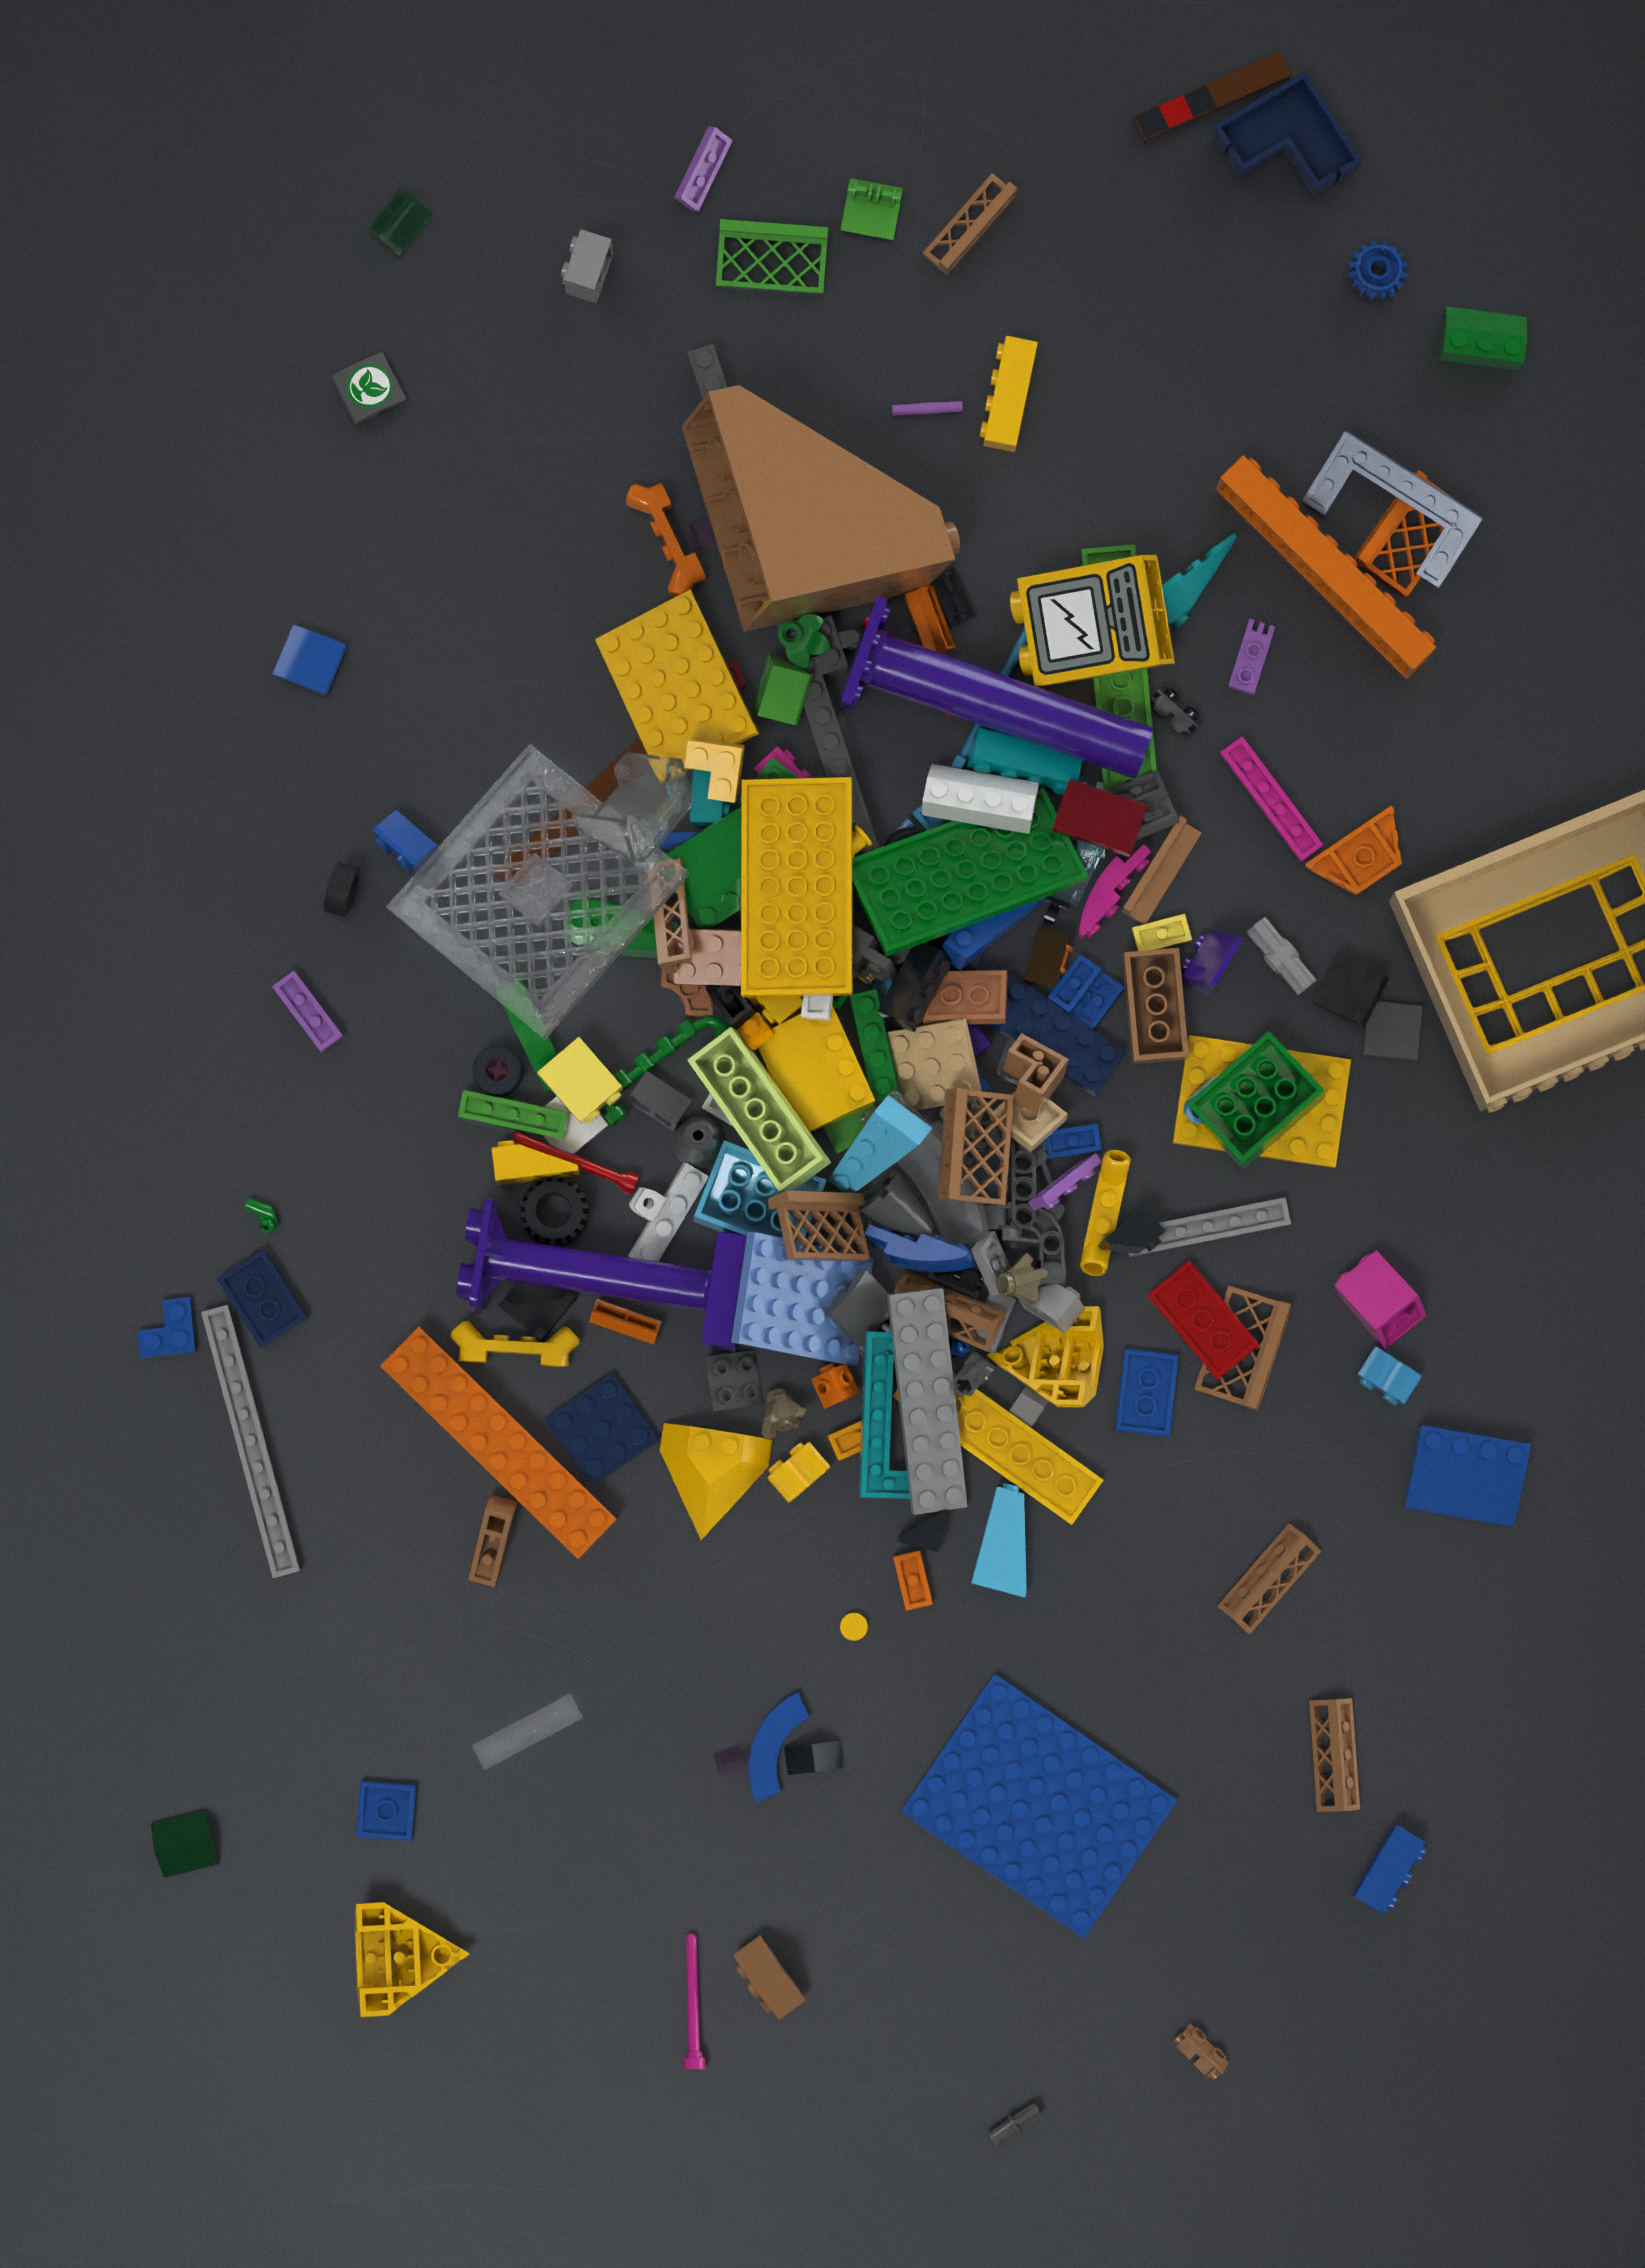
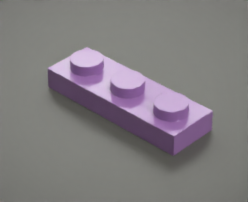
[674,126,733,212]
[272,970,344,1053]
[1028,1153,1102,1211]

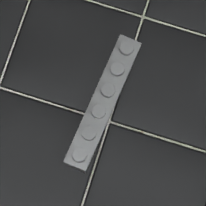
[1128,1197,1291,1257]

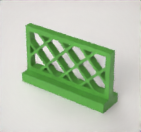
[716,219,828,294]

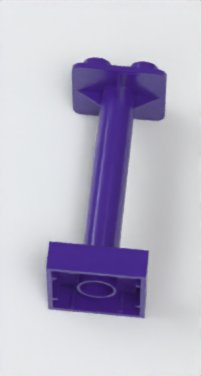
[456,1198,747,1353]

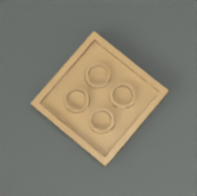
[886,1018,982,1111]

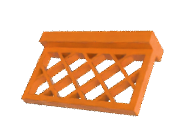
[1353,470,1451,598]

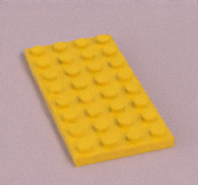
[741,777,853,998]

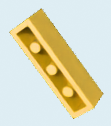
[980,336,1038,452]

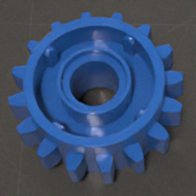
[1348,241,1407,301]

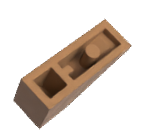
[468,1494,518,1587]

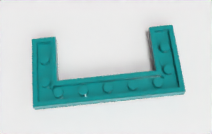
[859,1331,910,1499]

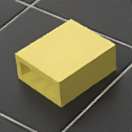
[537,1037,623,1125]

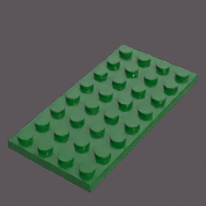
[852,788,1089,956]

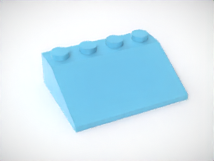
[693,1141,826,1242]

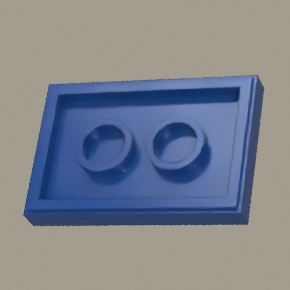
[1114,1348,1179,1437]

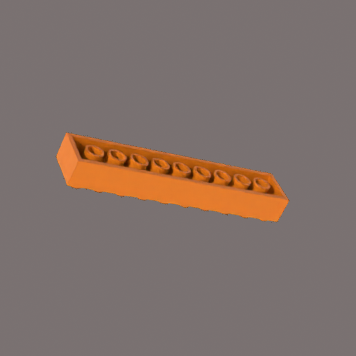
[1216,455,1436,680]
[380,1327,617,1559]

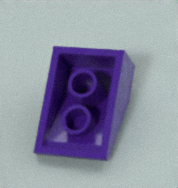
[1181,930,1243,997]

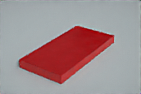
[1147,1261,1260,1380]

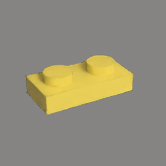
[1132,914,1192,951]

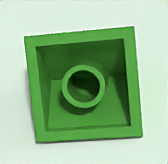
[753,653,813,725]

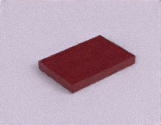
[1052,779,1148,857]

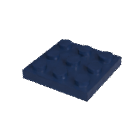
[544,1373,659,1488]

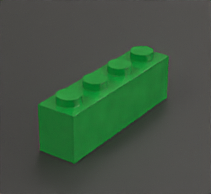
[850,989,900,1102]

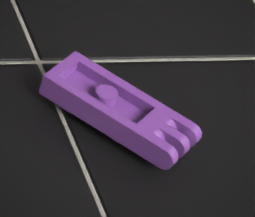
[1228,618,1276,695]

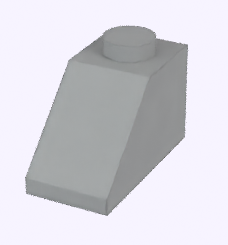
[1018,1283,1085,1334]

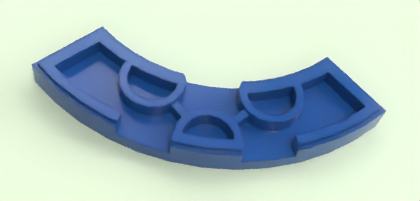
[749,1693,809,1803]

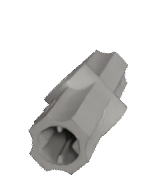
[1246,917,1317,996]

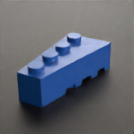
[941,897,1046,970]

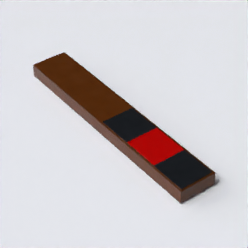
[1133,52,1291,143]

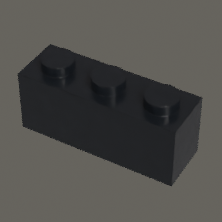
[877,944,952,1033]

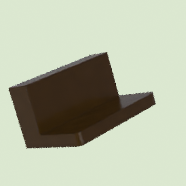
[1024,927,1069,987]

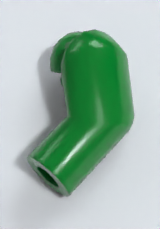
[244,1198,278,1234]

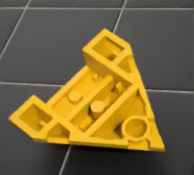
[986,1306,1104,1407]
[660,1423,773,1540]
[355,1902,469,2017]

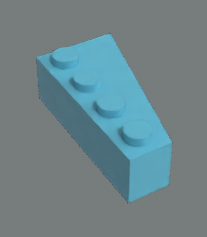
[827,1095,932,1193]

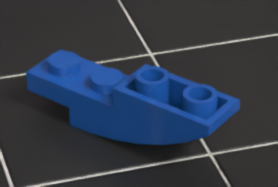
[865,1224,976,1272]

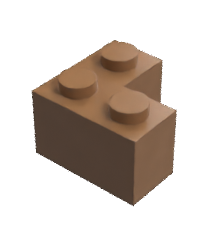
[1003,1033,1069,1114]
[733,1936,806,2020]

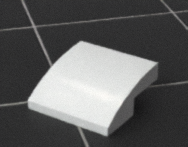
[543,1096,610,1154]

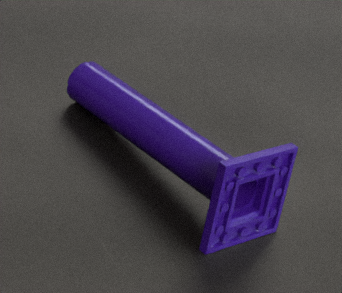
[838,596,1153,779]

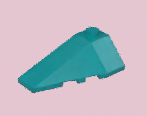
[1162,533,1237,629]

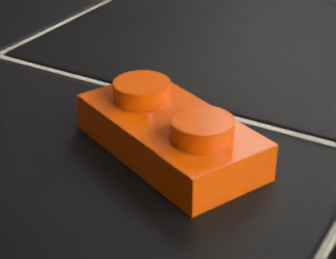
[893,1551,933,1611]

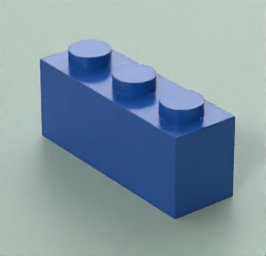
[1352,1824,1426,1914]

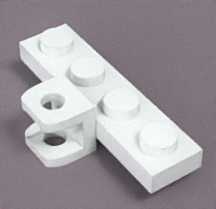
[628,1162,709,1262]

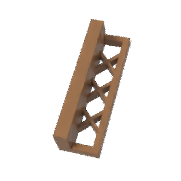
[922,173,1018,275]
[1122,815,1202,925]
[648,858,692,975]
[894,1270,1006,1352]
[1217,1523,1321,1635]
[1309,1698,1360,1812]

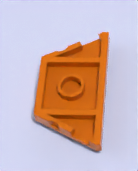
[1304,805,1402,896]

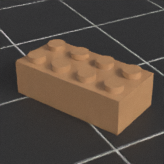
[1122,948,1189,1065]

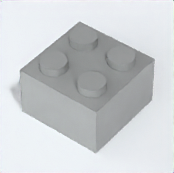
[561,229,613,304]

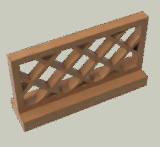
[938,1088,1014,1205]
[768,1190,870,1262]
[1194,1285,1292,1411]

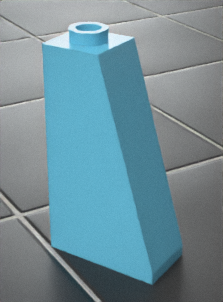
[971,1483,1027,1598]

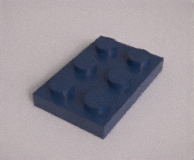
[217,1249,308,1349]

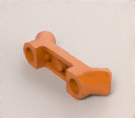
[626,482,706,597]

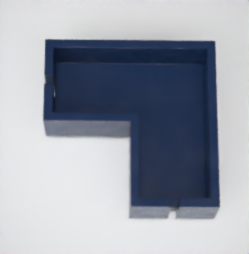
[1211,71,1362,197]

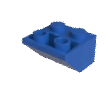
[372,810,439,874]

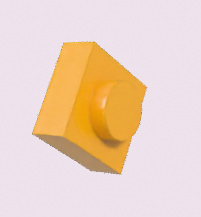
[737,1012,775,1051]

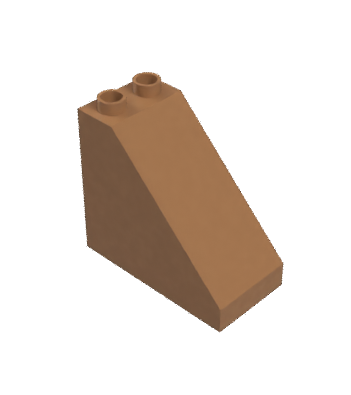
[681,385,960,632]

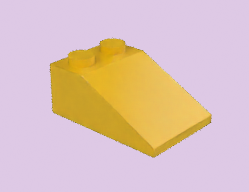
[492,1141,580,1185]

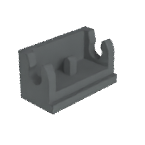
[628,1071,692,1131]

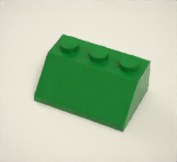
[1439,306,1527,371]

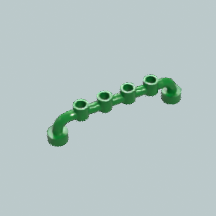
[604,1016,733,1127]

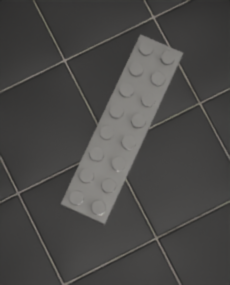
[887,1288,967,1515]

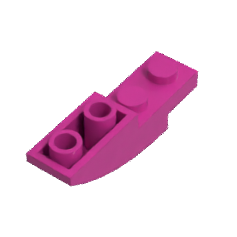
[1077,844,1151,940]

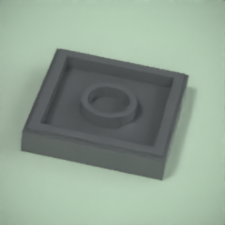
[1362,1001,1423,1061]

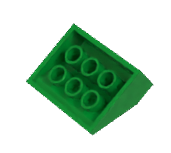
[657,805,742,929]
[1187,1031,1325,1170]

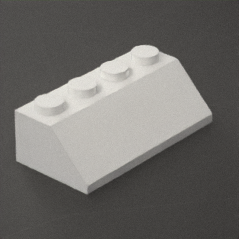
[922,764,1039,834]

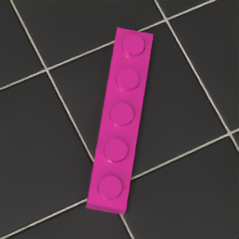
[1220,736,1323,862]

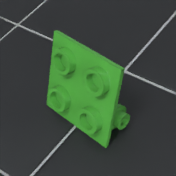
[840,178,903,240]

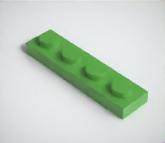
[458,1090,570,1139]

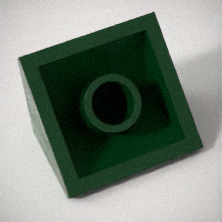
[151,1810,219,1878]

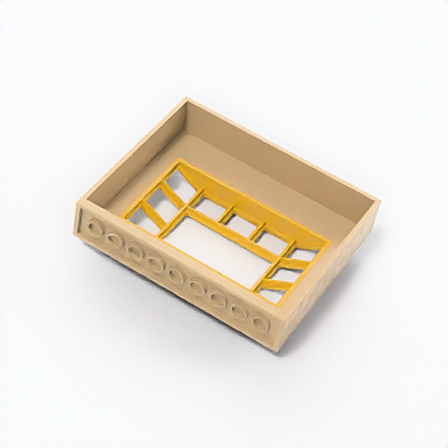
[1389,790,1645,1113]

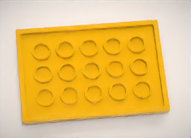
[595,589,759,783]
[1172,1035,1351,1168]

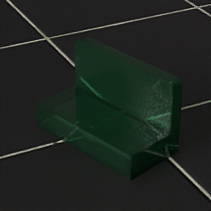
[366,189,431,255]

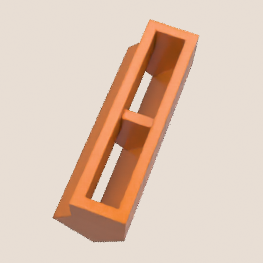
[904,585,956,654]
[589,1299,662,1345]

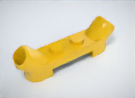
[1080,1150,1131,1276]
[451,1321,580,1367]

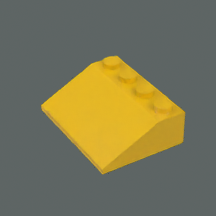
[758,1005,875,1133]

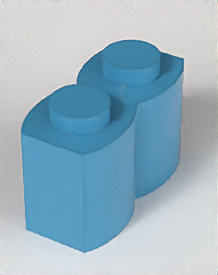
[1356,1346,1422,1406]

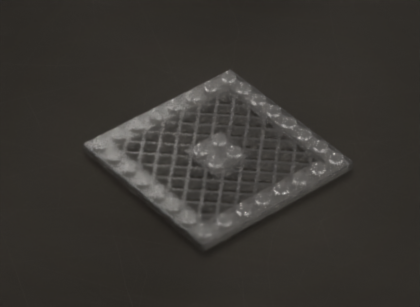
[386,744,690,1040]

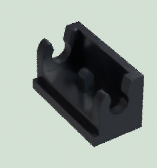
[926,1268,984,1300]

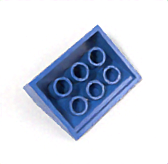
[1404,1425,1531,1527]

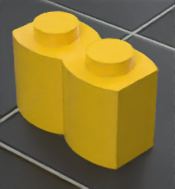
[767,1442,831,1504]

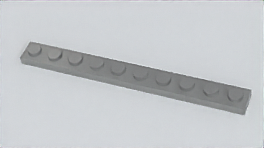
[201,1305,300,1578]

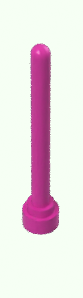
[683,1933,706,2070]

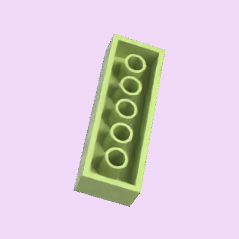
[688,1027,831,1193]

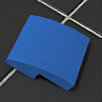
[273,625,347,696]
[1048,954,1125,1030]

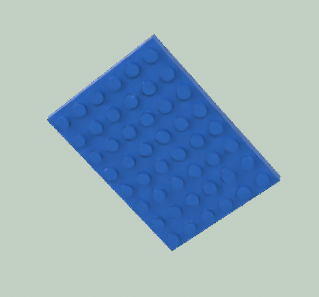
[900,1674,1178,1939]

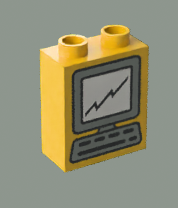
[1010,555,1175,687]

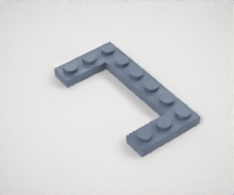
[1302,431,1484,588]

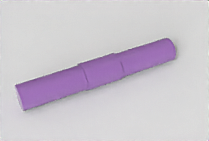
[892,401,963,416]

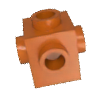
[811,1363,860,1409]

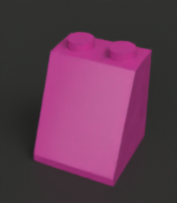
[1334,1250,1426,1350]

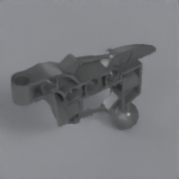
[923,1120,1066,1285]

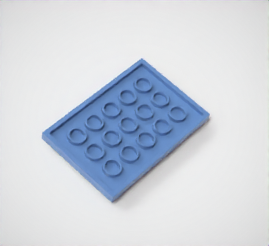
[731,1232,874,1367]

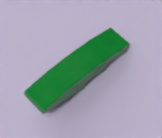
[496,980,557,1093]

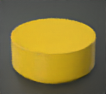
[840,1613,868,1641]

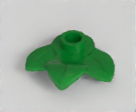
[778,614,830,669]

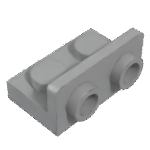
[971,1231,1011,1296]

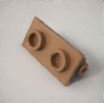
[1174,2023,1229,2080]

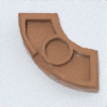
[661,970,713,1017]

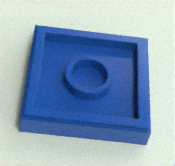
[356,1781,417,1841]

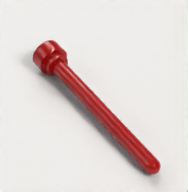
[512,1132,639,1195]

